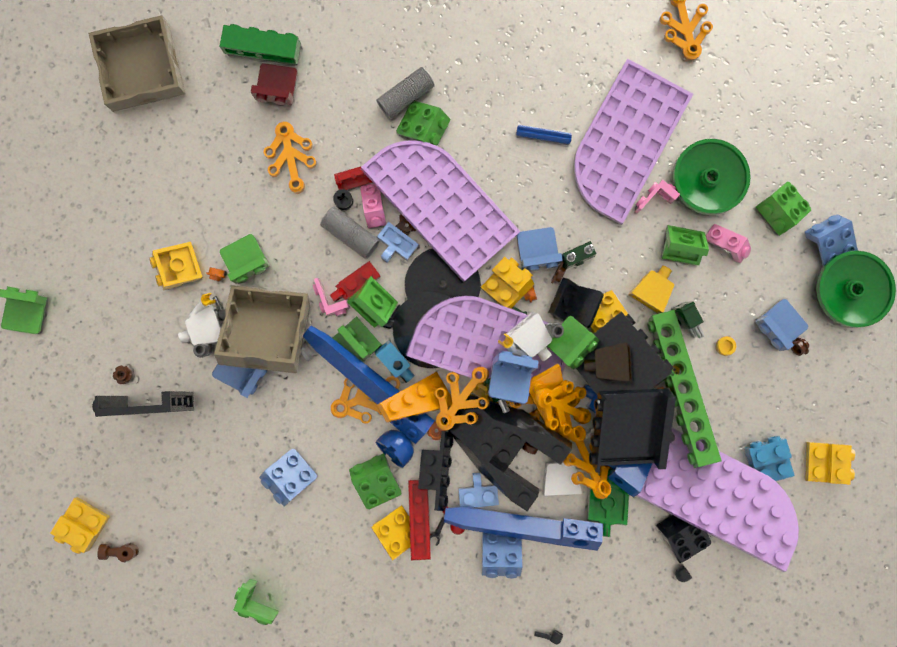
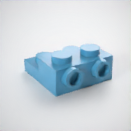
[744,436,795,481]

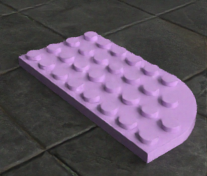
[574,59,693,225]
[361,141,520,282]
[406,296,566,396]
[636,428,799,572]

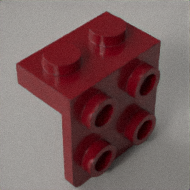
[251,63,298,105]

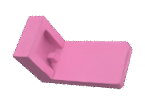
[635,180,680,214]
[360,184,386,229]
[706,224,751,264]
[313,278,350,317]

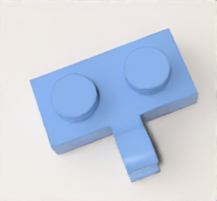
[377,222,419,262]
[458,473,499,508]

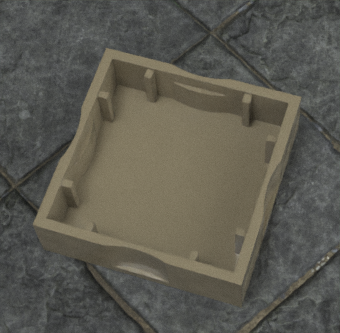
[88,15,185,112]
[214,285,310,373]

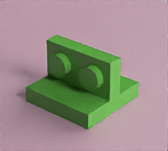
[661,225,709,265]
[347,276,398,328]
[332,316,382,362]

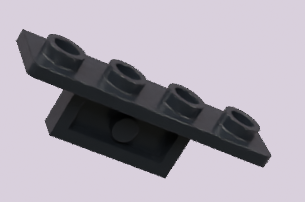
[418,431,453,511]

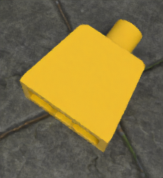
[628,265,674,314]

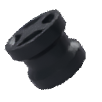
[333,189,354,211]

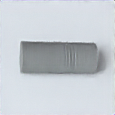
[376,67,435,119]
[320,207,380,259]

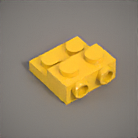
[149,242,202,290]
[481,256,534,309]
[805,442,855,485]
[50,497,110,554]

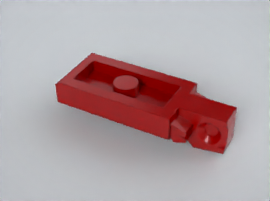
[330,261,381,302]

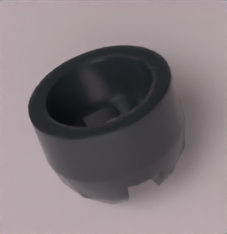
[675,565,692,582]

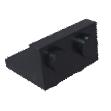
[548,277,604,328]
[656,515,711,563]

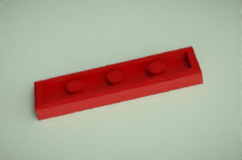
[408,480,431,561]

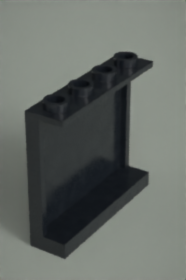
[576,311,674,396]
[589,388,676,473]
[92,391,194,417]

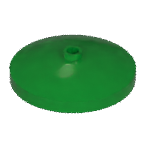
[672,139,751,215]
[816,251,896,328]

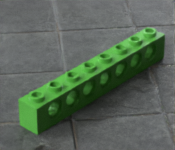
[647,310,722,468]

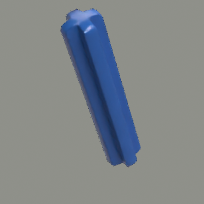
[516,125,572,144]

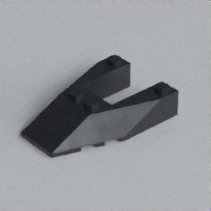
[444,394,572,511]

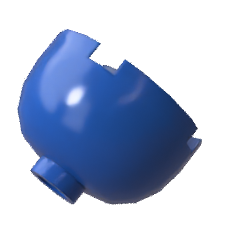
[375,430,414,468]

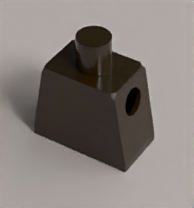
[584,342,632,384]

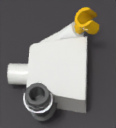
[178,293,223,358]
[498,312,564,361]

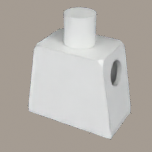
[542,461,582,496]

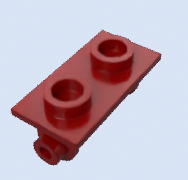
[334,166,373,190]

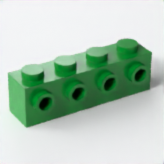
[219,24,301,65]

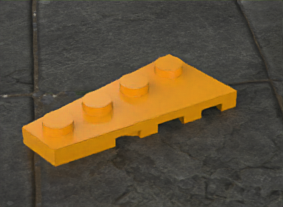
[529,363,572,440]
[377,371,453,422]

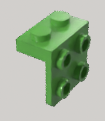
[396,101,451,146]
[756,182,811,236]
[220,234,270,284]
[0,286,47,334]
[547,316,600,370]
[349,453,401,509]
[233,579,279,625]

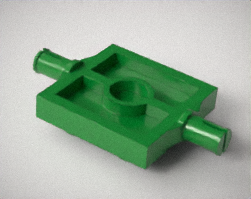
[587,469,629,537]

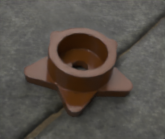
[395,214,417,236]
[551,262,566,284]

